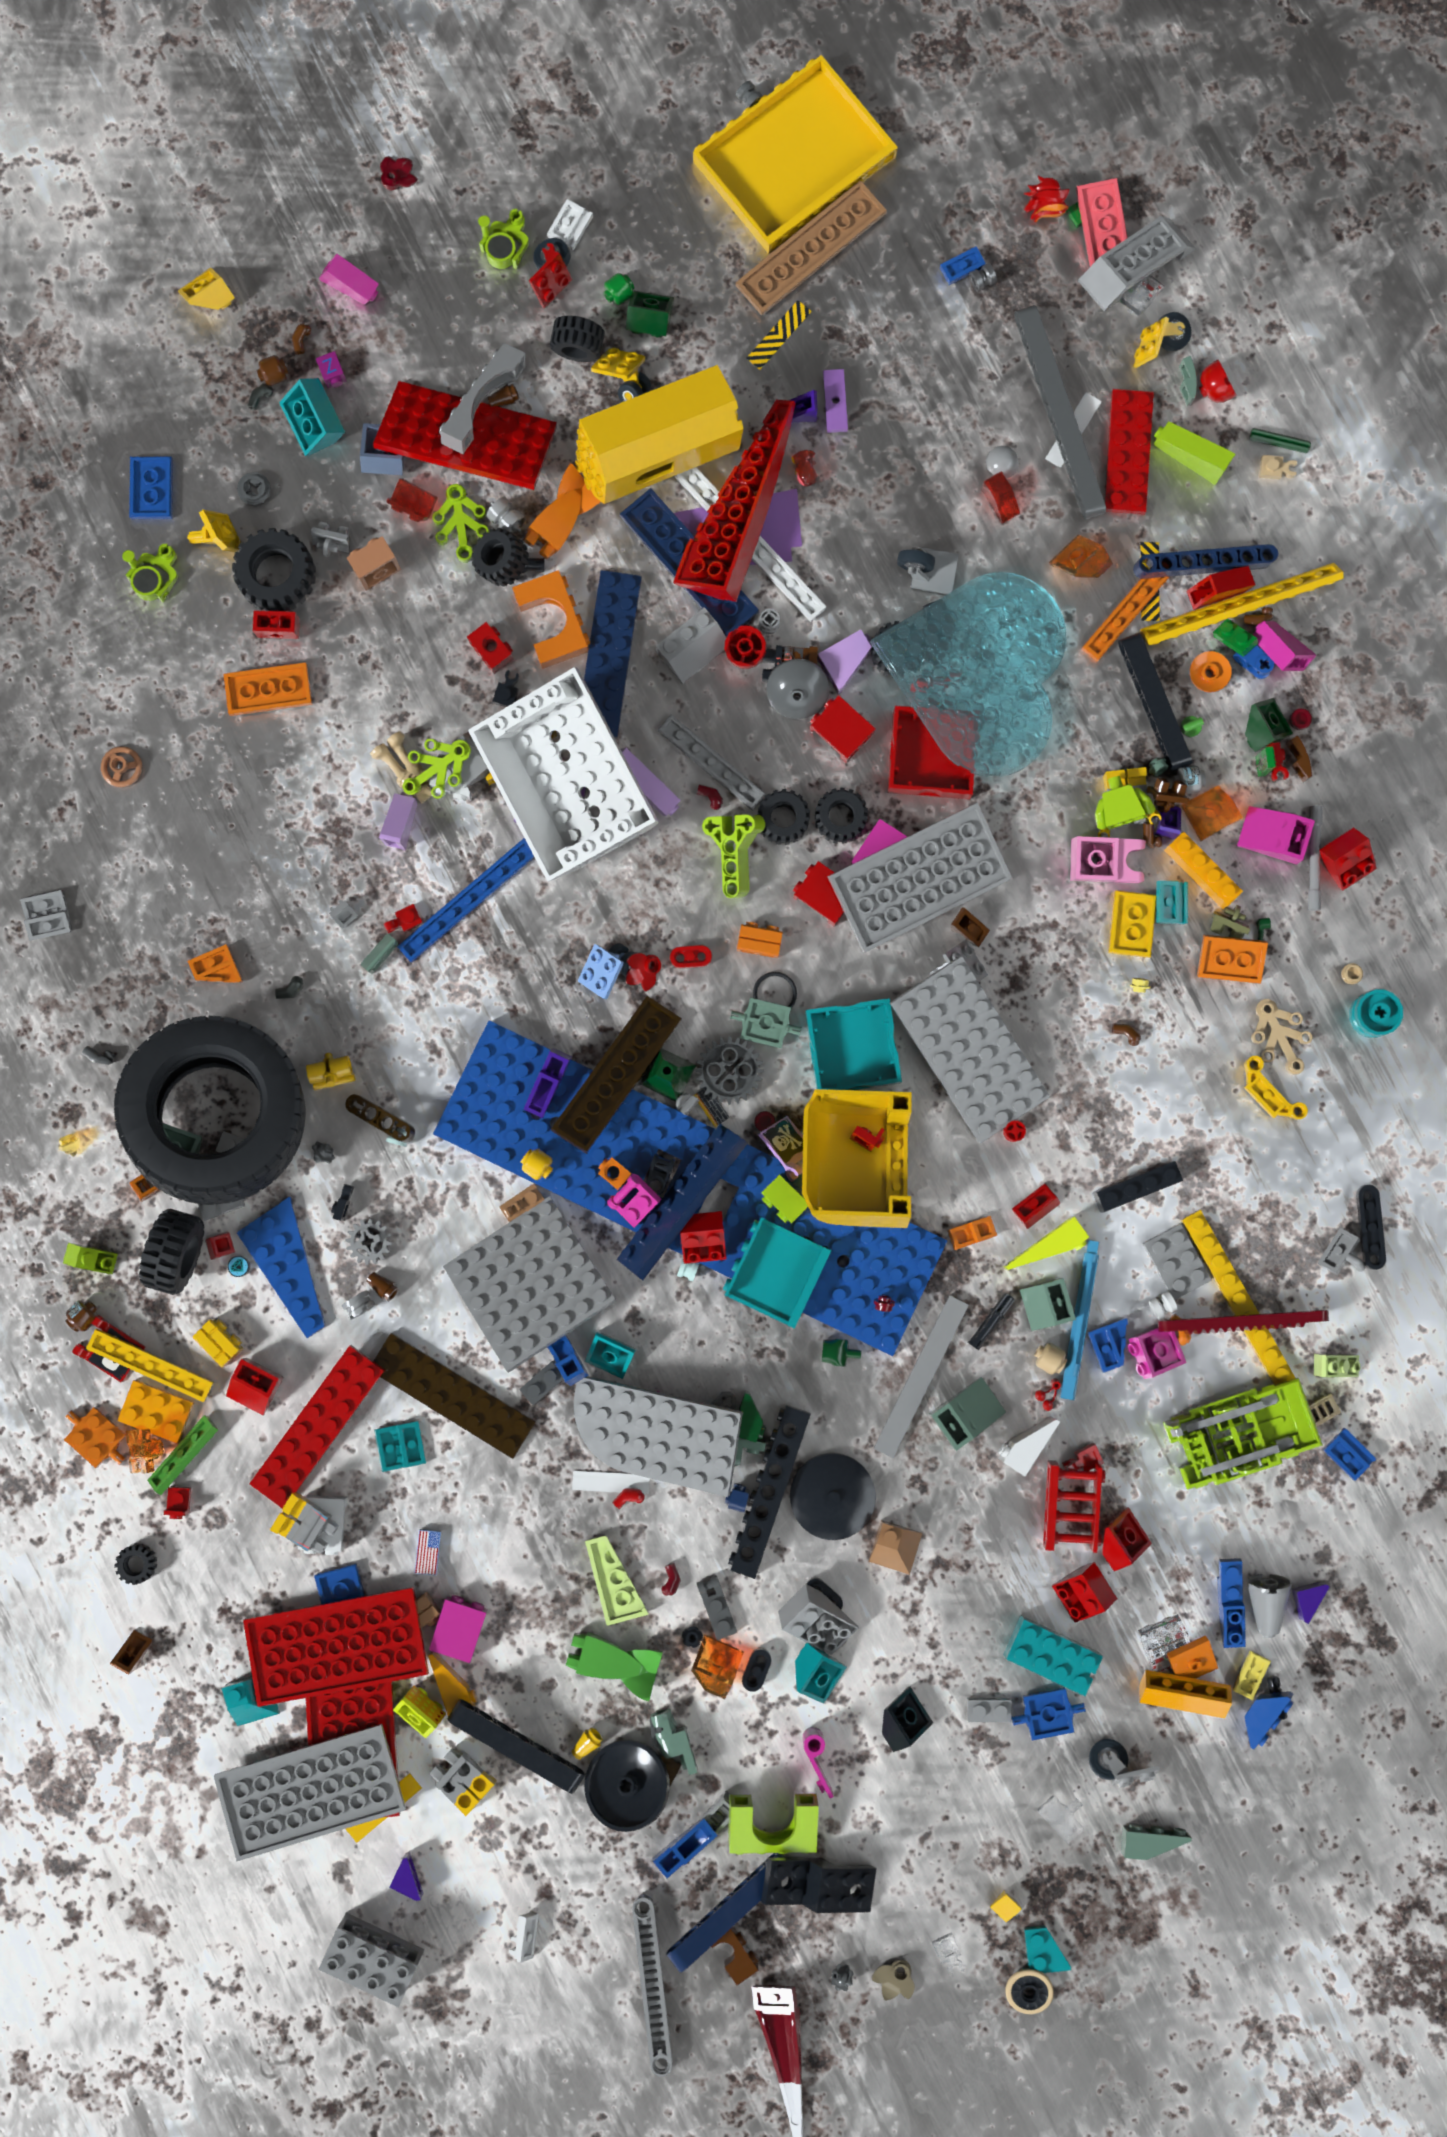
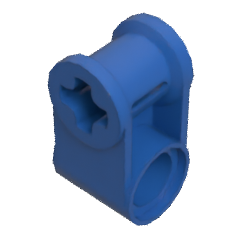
[1233,645,1275,679]

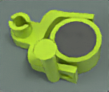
[478,209,529,269]
[122,544,178,602]

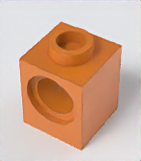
[598,1157,631,1191]

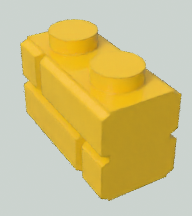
[192,1318,244,1367]

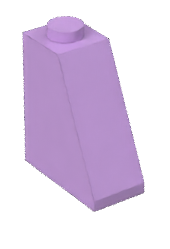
[817,630,872,694]
[379,792,418,850]

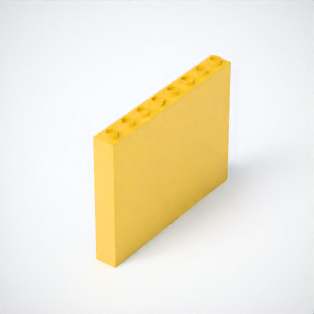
[693,55,898,254]

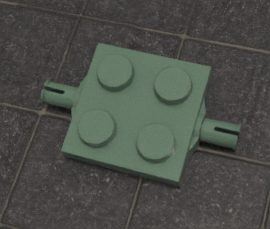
[730,997,802,1048]

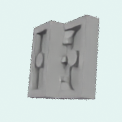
[20,889,71,941]

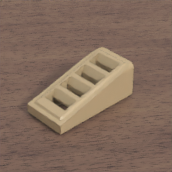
[1308,1393,1341,1427]

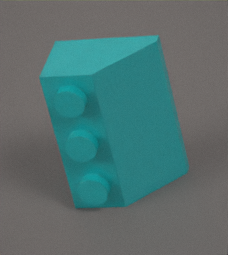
[279,378,345,456]

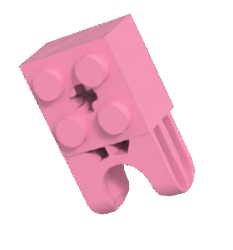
[1070,836,1146,883]

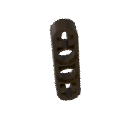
[345,1094,415,1143]

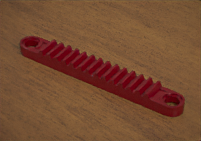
[1158,1310,1329,1335]

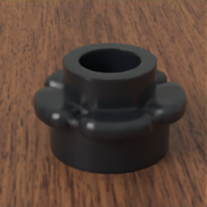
[682,1626,703,1648]

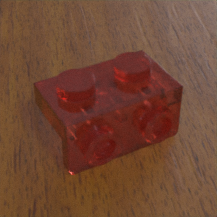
[386,478,438,523]

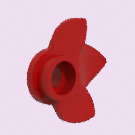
[626,953,661,992]

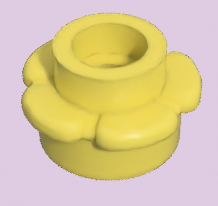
[1130,978,1151,993]

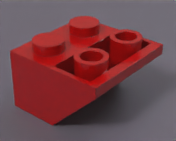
[1319,827,1377,891]
[680,1211,726,1264]
[226,1358,284,1416]
[1052,1562,1118,1623]

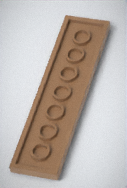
[736,180,887,316]

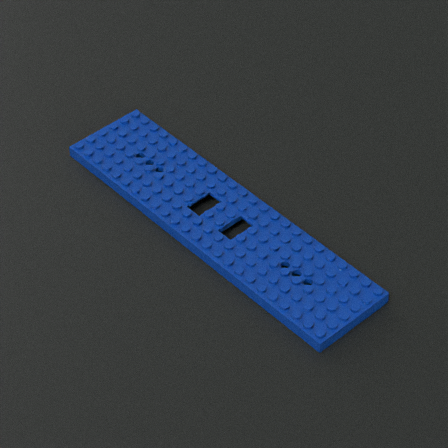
[433,1020,948,1356]

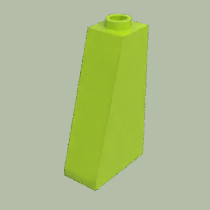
[1154,421,1235,485]

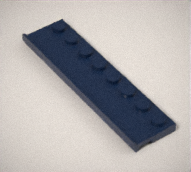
[617,1123,748,1280]

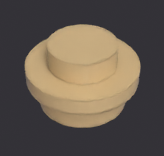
[1341,963,1363,985]

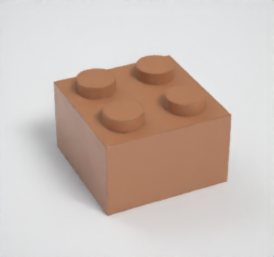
[346,536,401,591]

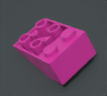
[1237,806,1315,865]

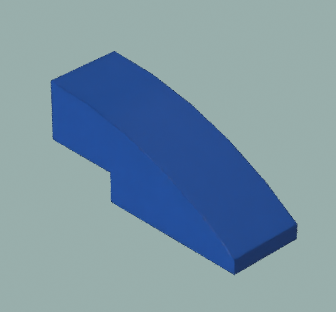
[652,1818,718,1879]

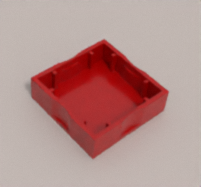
[887,706,979,800]

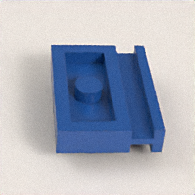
[1322,1428,1376,1481]

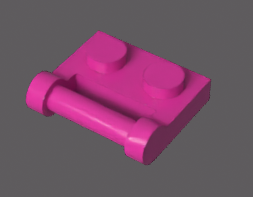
[607,1174,662,1228]

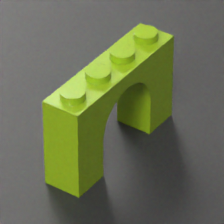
[728,1794,819,1855]

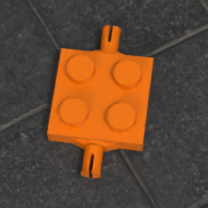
[64,1407,127,1468]

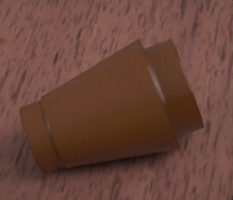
[488,384,520,407]
[366,1272,399,1302]

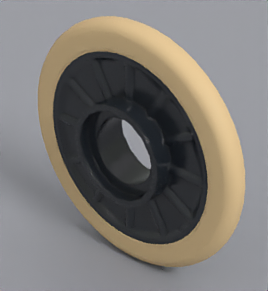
[1005,1969,1054,2014]

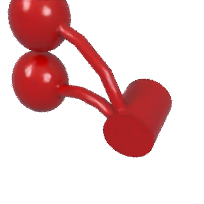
[1035,1378,1061,1411]

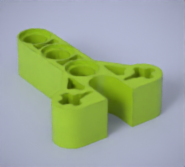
[702,815,765,898]

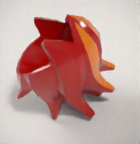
[1024,175,1070,222]

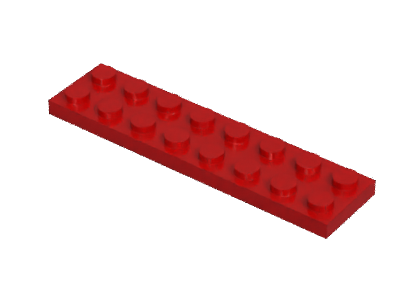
[249,1345,385,1509]

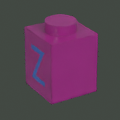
[316,351,347,388]

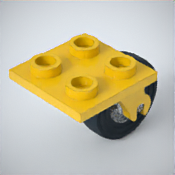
[1133,312,1192,368]

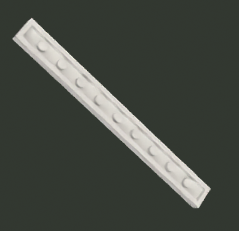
[674,467,826,622]

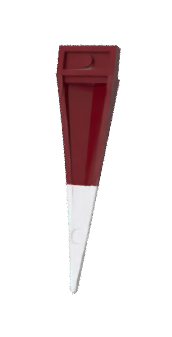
[752,1984,803,2137]

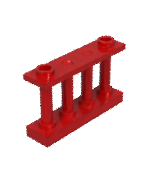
[1043,1460,1106,1553]

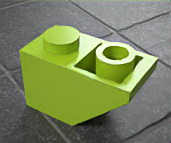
[63,1243,118,1275]

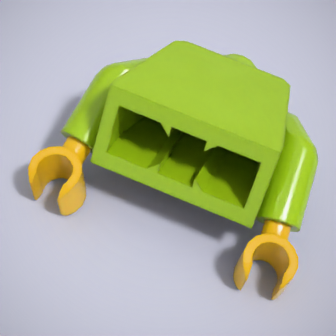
[1095,776,1162,838]

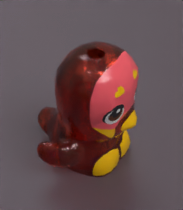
[791,450,817,487]

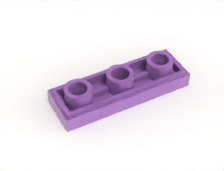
[823,369,848,433]

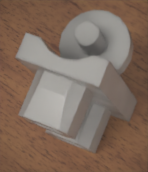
[310,522,350,556]

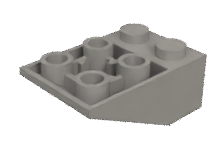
[778,1584,859,1655]

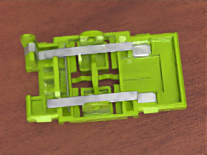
[1163,1378,1323,1490]

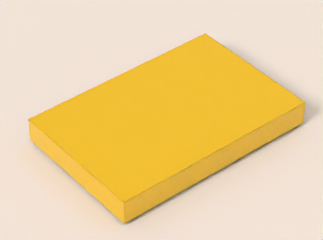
[1108,890,1156,958]

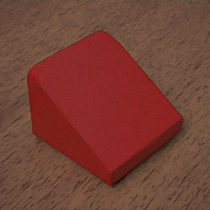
[205,1232,235,1260]

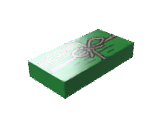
[1255,746,1276,777]

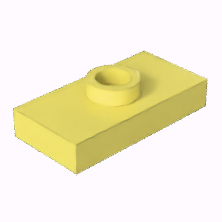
[1232,1650,1271,1700]

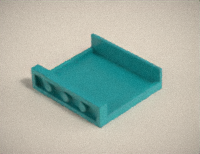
[722,1217,831,1329]

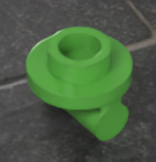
[1180,716,1204,737]

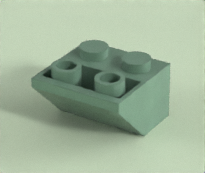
[1019,1278,1076,1331]

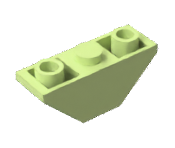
[1314,1354,1361,1377]

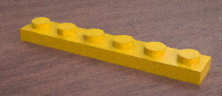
[86,1329,214,1402]

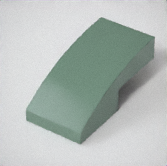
[1179,355,1197,406]

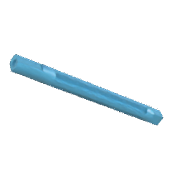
[1060,1240,1099,1401]

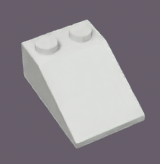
[998,1416,1060,1476]

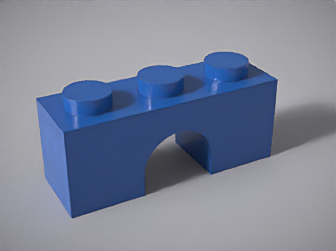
[547,1335,589,1386]

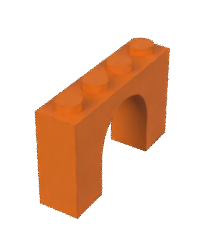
[512,570,591,669]

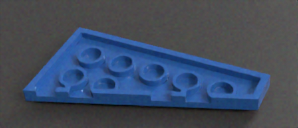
[237,1197,326,1338]

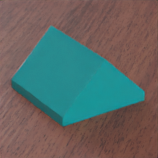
[584,1331,637,1379]

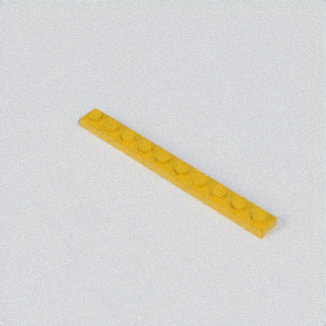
[1140,563,1344,646]
[1181,1210,1306,1397]

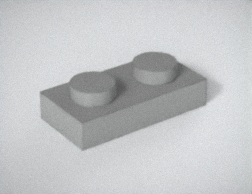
[967,1698,1011,1722]

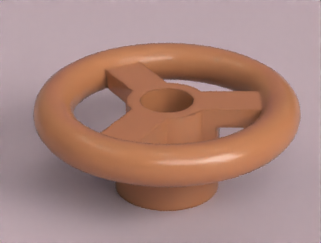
[101,746,142,787]

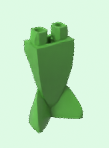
[566,1632,663,1701]

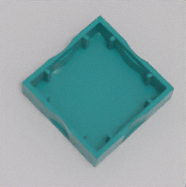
[805,998,902,1090]

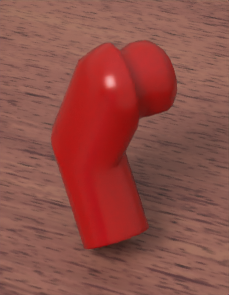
[612,1488,645,1509]

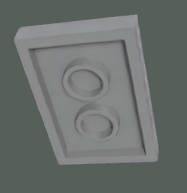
[1142,1224,1212,1300]

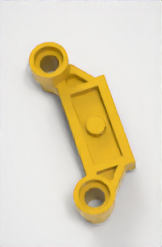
[1243,1056,1308,1120]

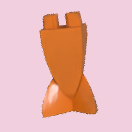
[523,463,601,559]

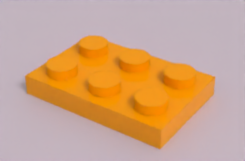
[117,1380,195,1443]

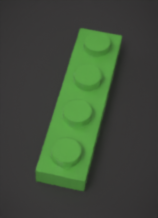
[147,1415,218,1495]

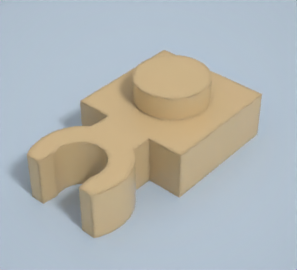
[1259,455,1297,480]

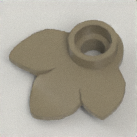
[872,1959,915,2001]

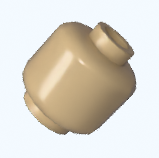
[1034,1343,1068,1375]

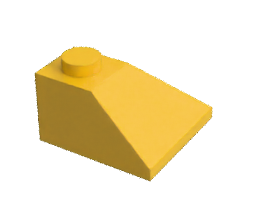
[178,267,235,310]

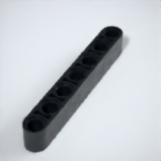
[1118,632,1192,772]
[447,1699,586,1794]

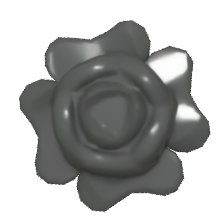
[312,1141,335,1164]
[831,1964,853,1991]

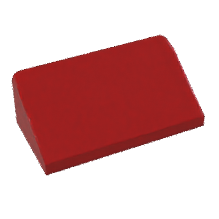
[1012,1183,1060,1229]

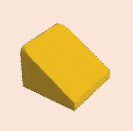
[990,1890,1022,1922]

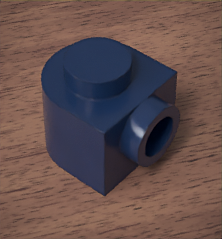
[725,1483,750,1513]

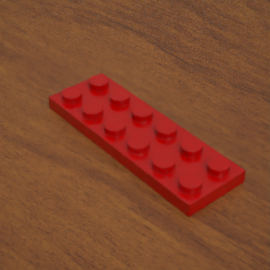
[1104,389,1154,515]

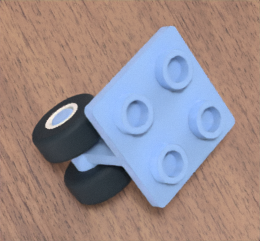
[578,943,635,999]

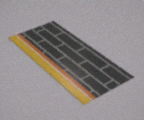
[693,1087,730,1127]

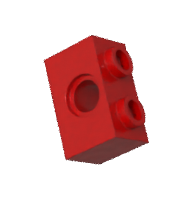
[467,622,514,674]

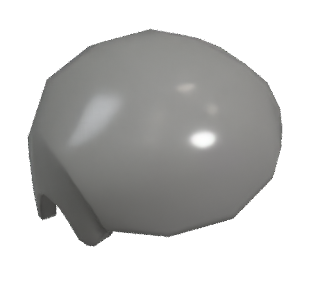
[986,446,1019,478]

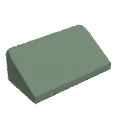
[361,934,399,974]

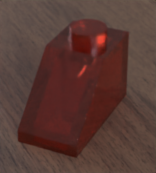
[981,471,1020,524]

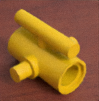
[306,1052,356,1090]

